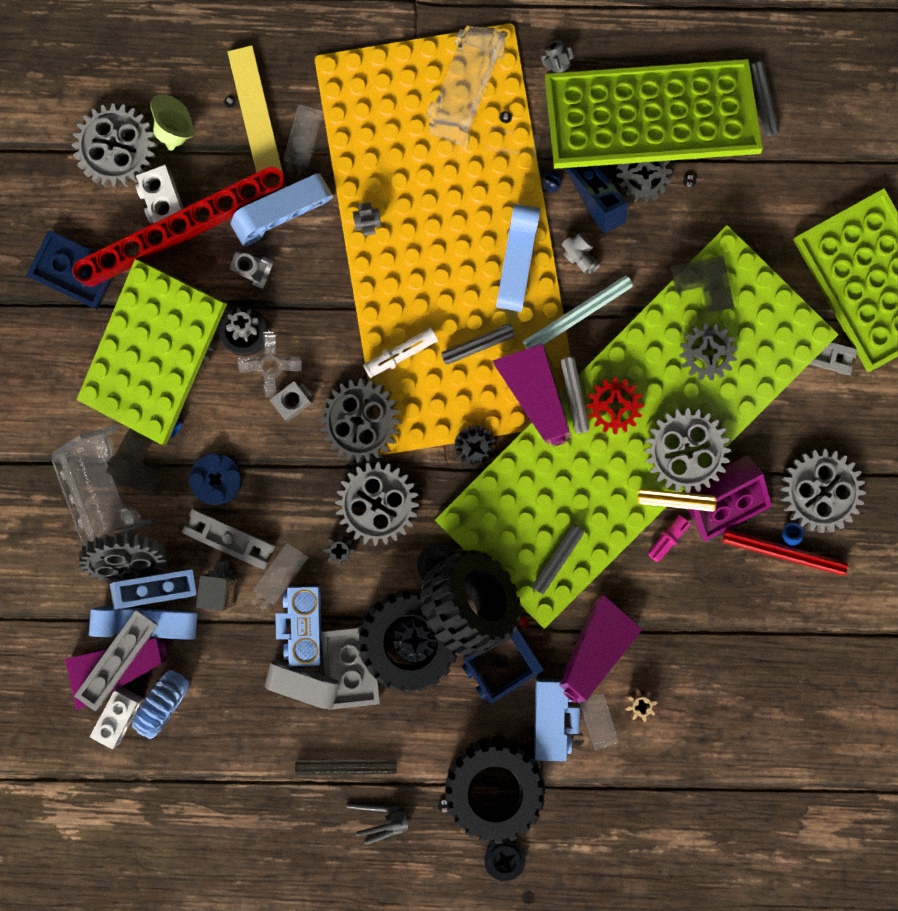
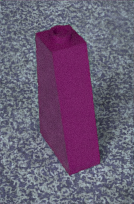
[493,344,572,446]
[559,595,642,703]
[65,637,169,710]

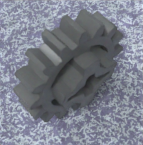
[615,161,672,204]
[679,323,738,381]

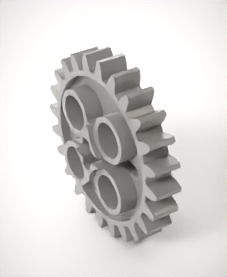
[72,103,157,188]
[644,408,731,493]
[779,449,866,533]
[335,462,419,546]

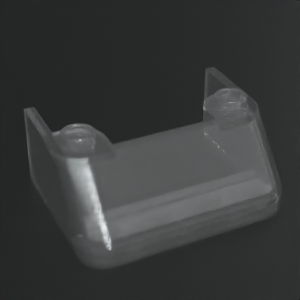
[426,26,507,148]
[52,425,153,546]

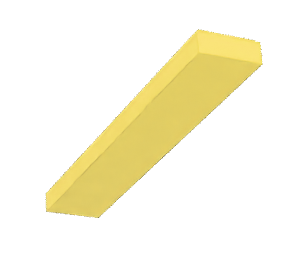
[227,46,286,188]

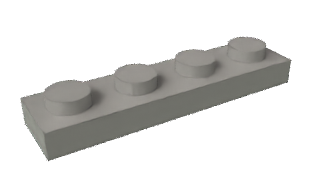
[74,609,159,711]

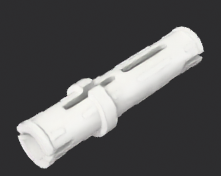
[363,327,438,379]

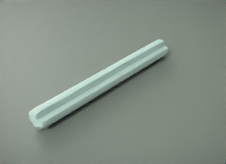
[523,276,633,349]

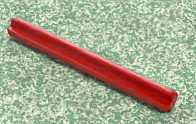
[722,530,848,576]

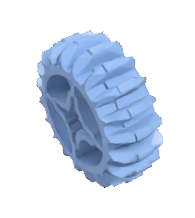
[132,670,189,739]

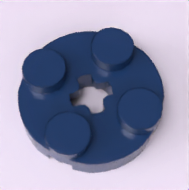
[189,454,242,505]

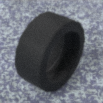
[218,306,270,356]

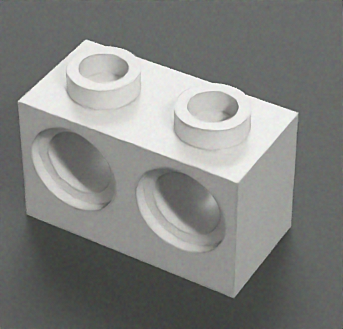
[135,165,184,223]
[90,686,144,749]

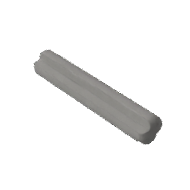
[561,357,589,434]

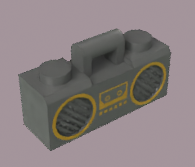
[196,561,239,611]

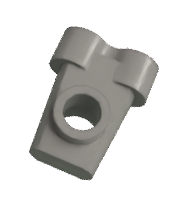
[562,233,600,274]
[229,252,274,289]

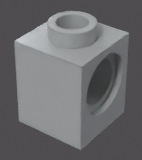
[270,381,312,422]

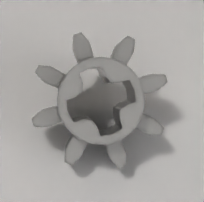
[226,308,259,341]

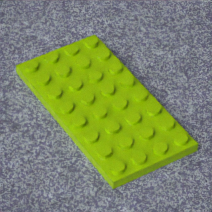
[545,59,763,169]

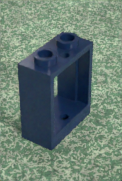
[461,629,543,704]

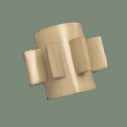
[624,688,658,722]

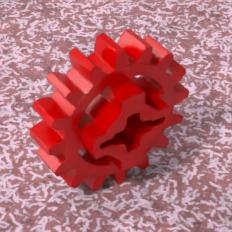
[586,377,644,434]

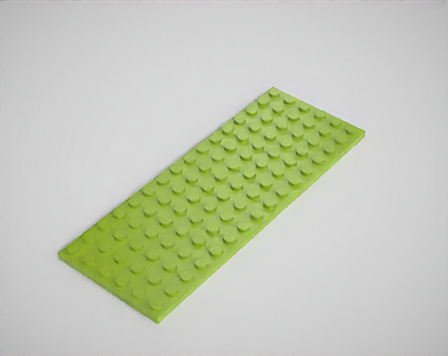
[435,225,839,629]

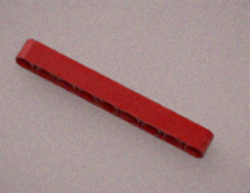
[73,167,286,287]

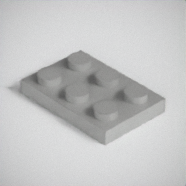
[320,627,380,710]

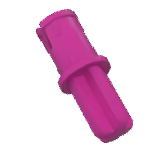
[648,515,691,562]

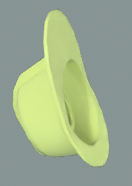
[151,95,195,151]

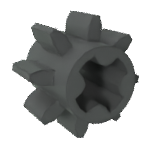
[540,40,574,73]
[353,202,381,236]
[324,535,356,567]

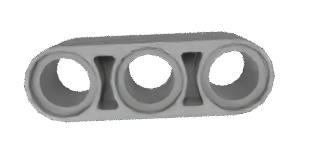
[264,660,339,709]

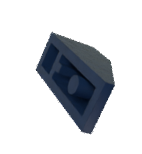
[565,166,628,233]

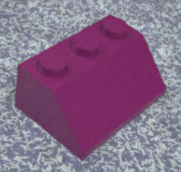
[682,455,772,542]

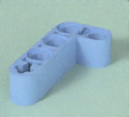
[230,173,333,247]
[496,203,540,312]
[89,606,198,639]

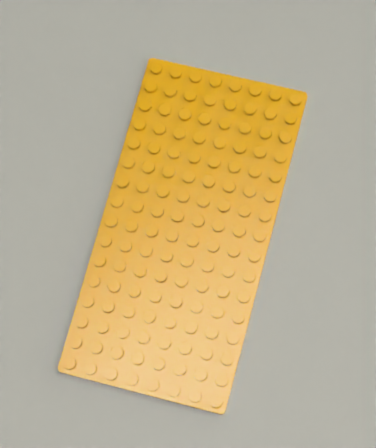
[315,24,571,455]

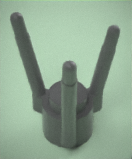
[346,803,409,845]

